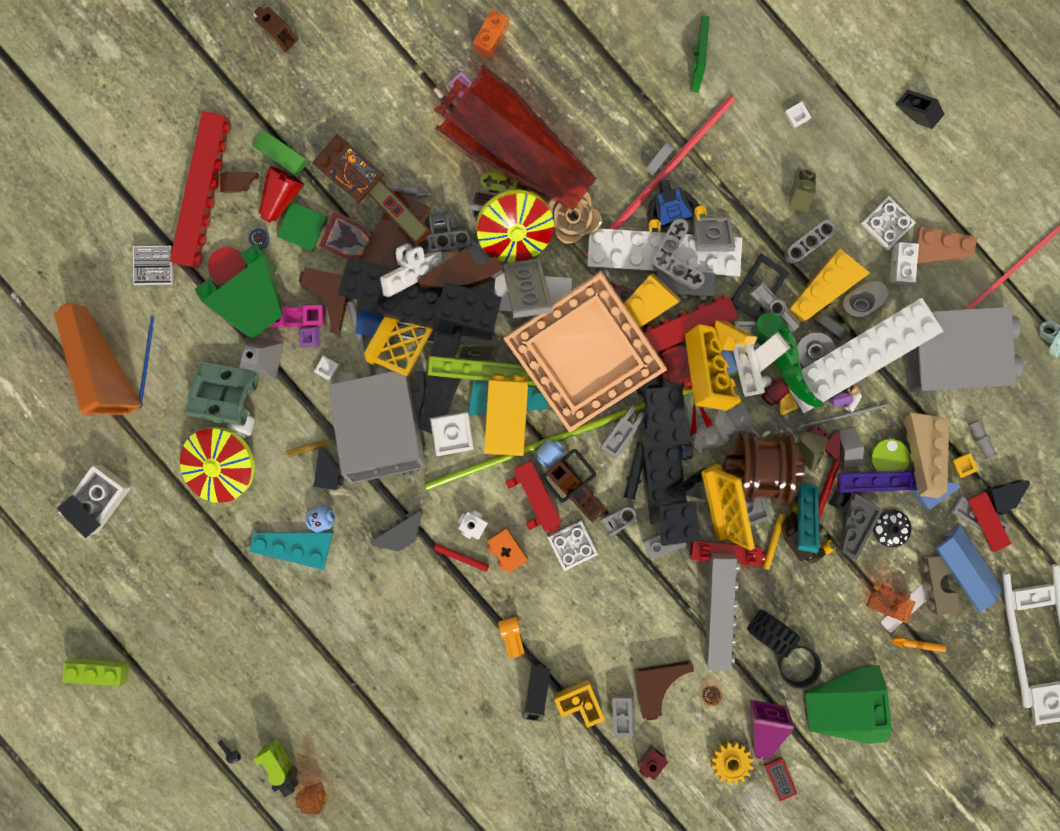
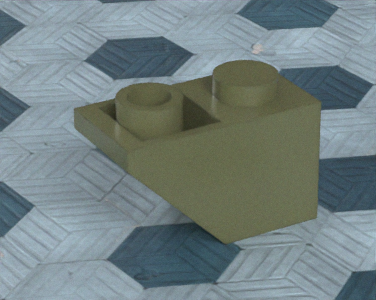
[789,168,816,213]

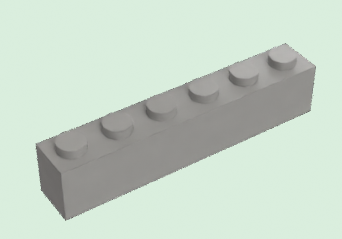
[705,553,740,670]

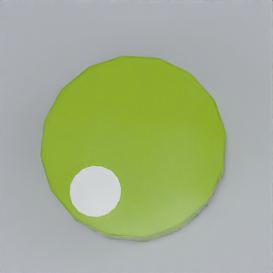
[870,439,910,471]

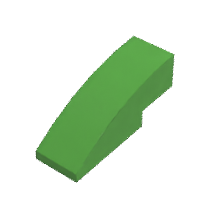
[252,130,308,178]

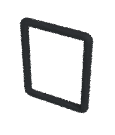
[541,449,596,503]

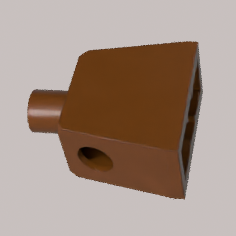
[254,7,299,53]

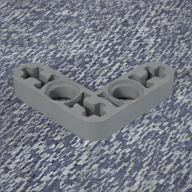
[652,219,705,290]

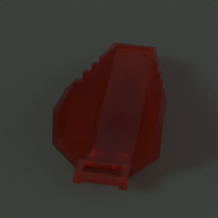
[434,64,597,210]

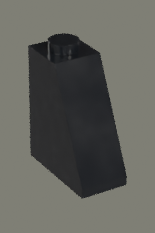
[523,664,551,722]

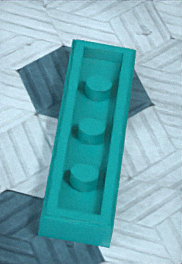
[797,483,820,553]

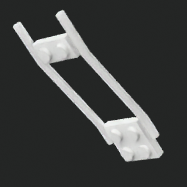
[1002,564,1060,725]

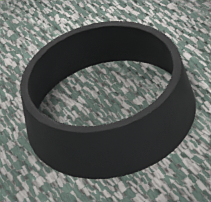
[779,646,822,689]

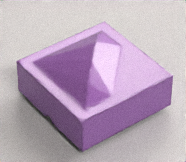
[300,327,320,347]
[828,390,853,407]

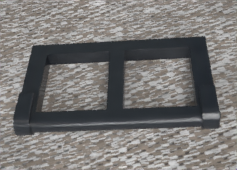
[731,254,789,320]

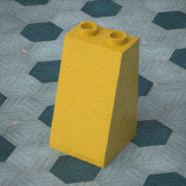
[484,374,528,456]

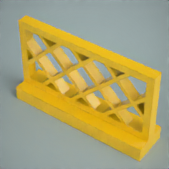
[364,317,433,377]
[701,464,755,551]

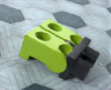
[253,738,299,798]

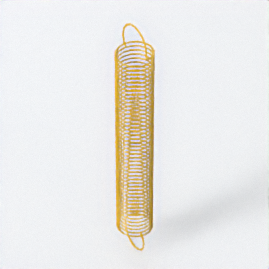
[282,439,335,458]

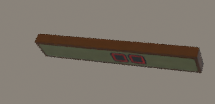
[368,179,432,246]

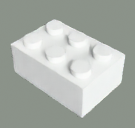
[58,465,132,536]

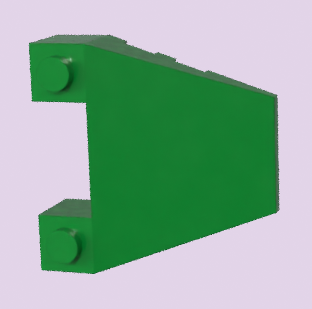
[194,243,283,339]

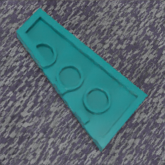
[468,380,548,416]
[249,532,334,570]

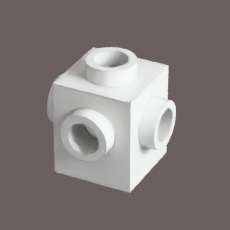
[457,510,489,540]

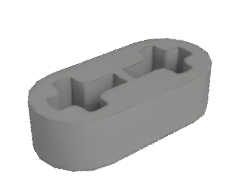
[645,141,675,176]

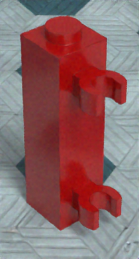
[505,460,562,532]
[689,540,765,567]

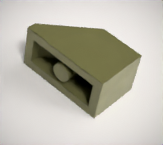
[796,431,828,472]

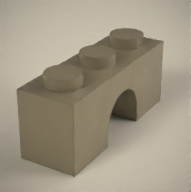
[920,553,961,615]

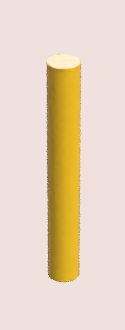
[762,513,786,570]

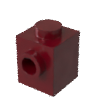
[637,745,668,780]

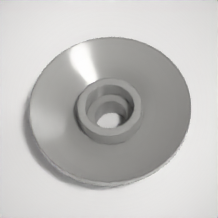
[797,332,835,367]

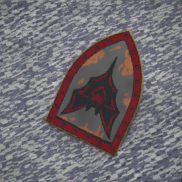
[318,211,372,259]

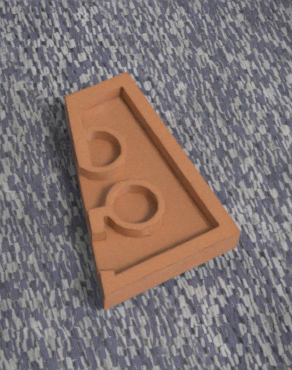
[916,227,978,264]

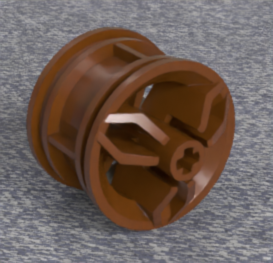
[723,430,805,507]

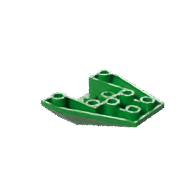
[805,665,892,744]

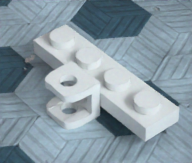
[380,243,443,297]

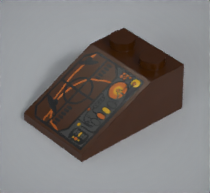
[312,134,384,203]

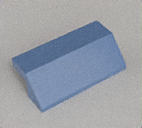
[935,525,1002,612]

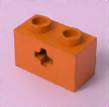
[473,9,509,59]
[487,527,528,573]

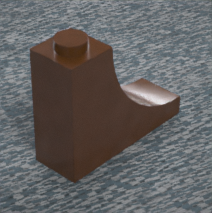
[299,267,349,335]
[634,660,694,720]

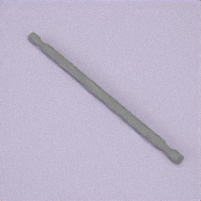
[799,403,889,429]

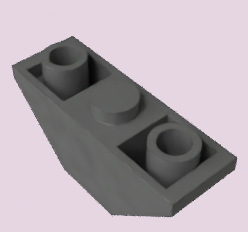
[370,510,423,552]

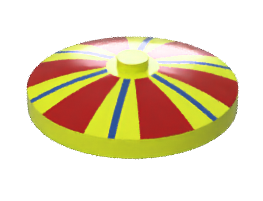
[476,190,554,263]
[180,427,255,503]

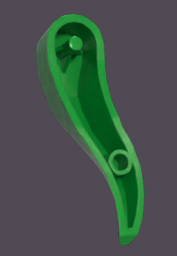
[751,313,824,408]

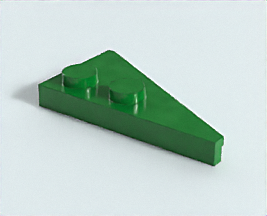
[691,15,710,93]

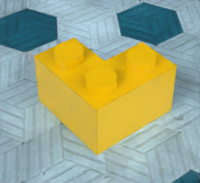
[554,679,605,728]

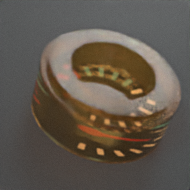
[702,685,722,706]

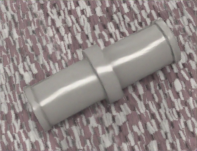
[968,420,997,459]

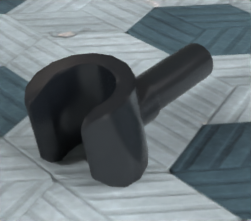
[217,740,241,764]

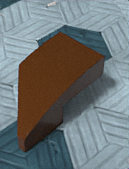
[220,172,259,193]

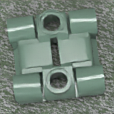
[184,362,259,426]

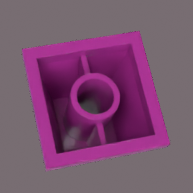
[750,700,794,760]

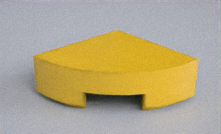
[779,392,799,416]

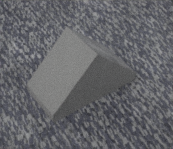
[840,427,864,469]

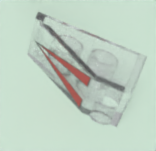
[684,392,738,455]

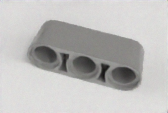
[784,220,836,263]

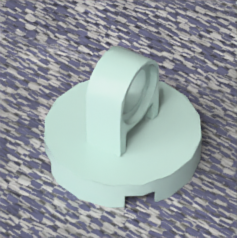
[1039,321,1060,358]

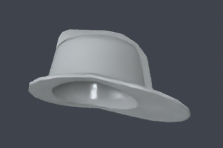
[843,281,888,319]

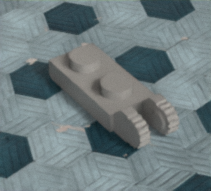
[600,405,646,458]

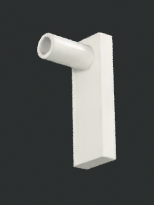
[733,343,771,397]

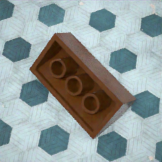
[361,191,431,274]

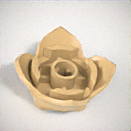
[547,186,602,244]

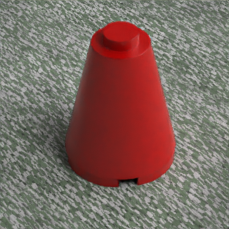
[258,166,304,223]

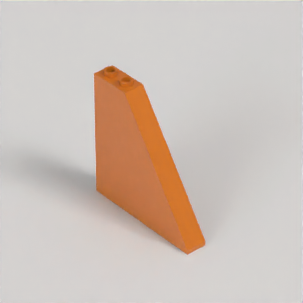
[54,303,143,415]

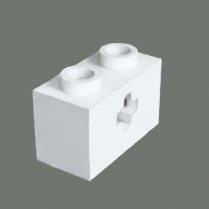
[889,242,919,285]

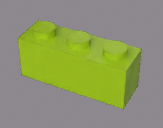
[62,658,129,686]

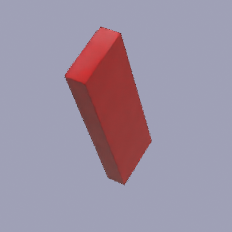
[967,492,1011,552]

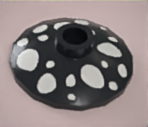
[873,509,911,547]

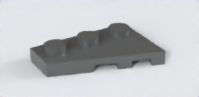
[838,492,884,560]

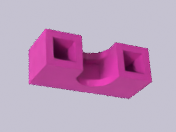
[268,305,327,328]

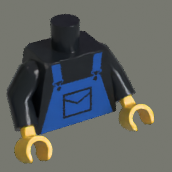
[646,180,707,233]

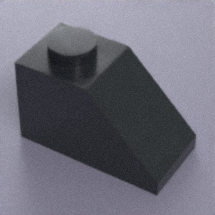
[896,90,945,129]
[314,448,344,490]
[675,467,708,501]
[984,479,1030,515]

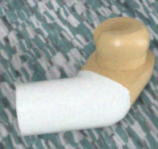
[844,383,862,412]

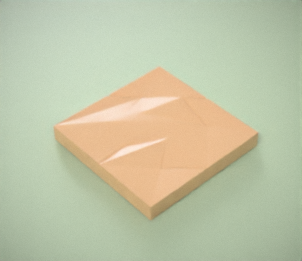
[503,271,667,433]

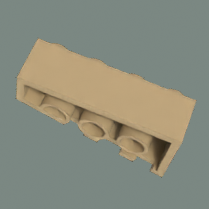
[903,413,949,498]

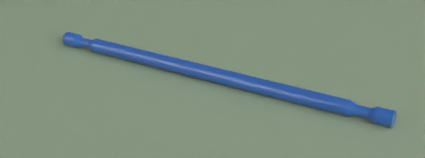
[139,317,155,408]

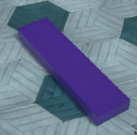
[837,470,914,493]

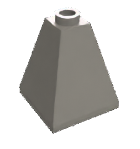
[239,335,284,380]

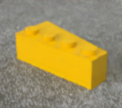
[787,249,870,322]
[624,273,681,327]
[685,324,741,411]

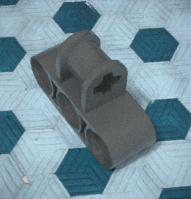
[415,211,470,253]

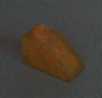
[295,782,327,815]

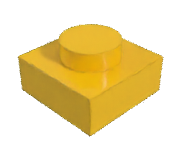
[951,453,979,478]

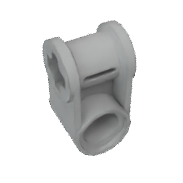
[599,506,637,537]

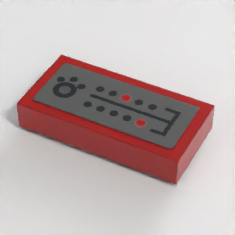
[764,757,797,801]

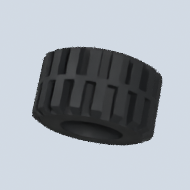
[747,609,801,658]

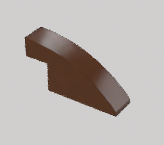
[418,248,504,291]

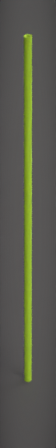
[425,361,775,490]

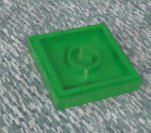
[277,202,328,252]

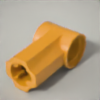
[498,617,525,658]

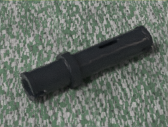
[623,441,643,500]

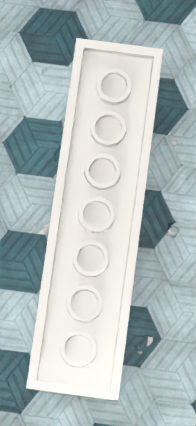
[587,228,742,277]
[788,298,943,413]

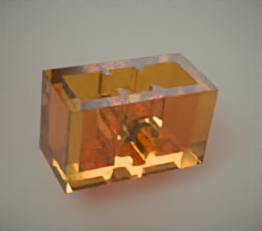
[866,584,916,623]

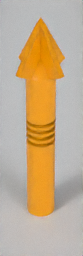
[890,635,946,653]

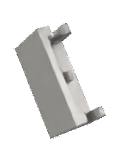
[612,693,636,737]

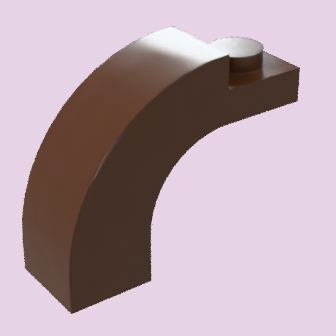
[546,460,606,523]

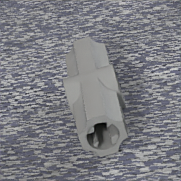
[749,282,801,333]

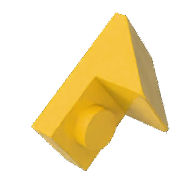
[715,321,757,351]

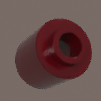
[761,378,790,407]

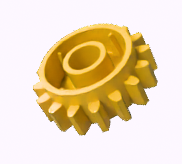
[711,741,754,785]

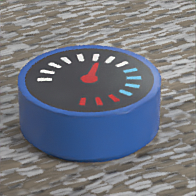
[249,228,269,248]

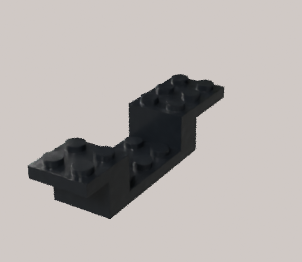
[338,257,502,335]
[639,385,700,546]

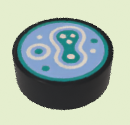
[681,441,693,460]

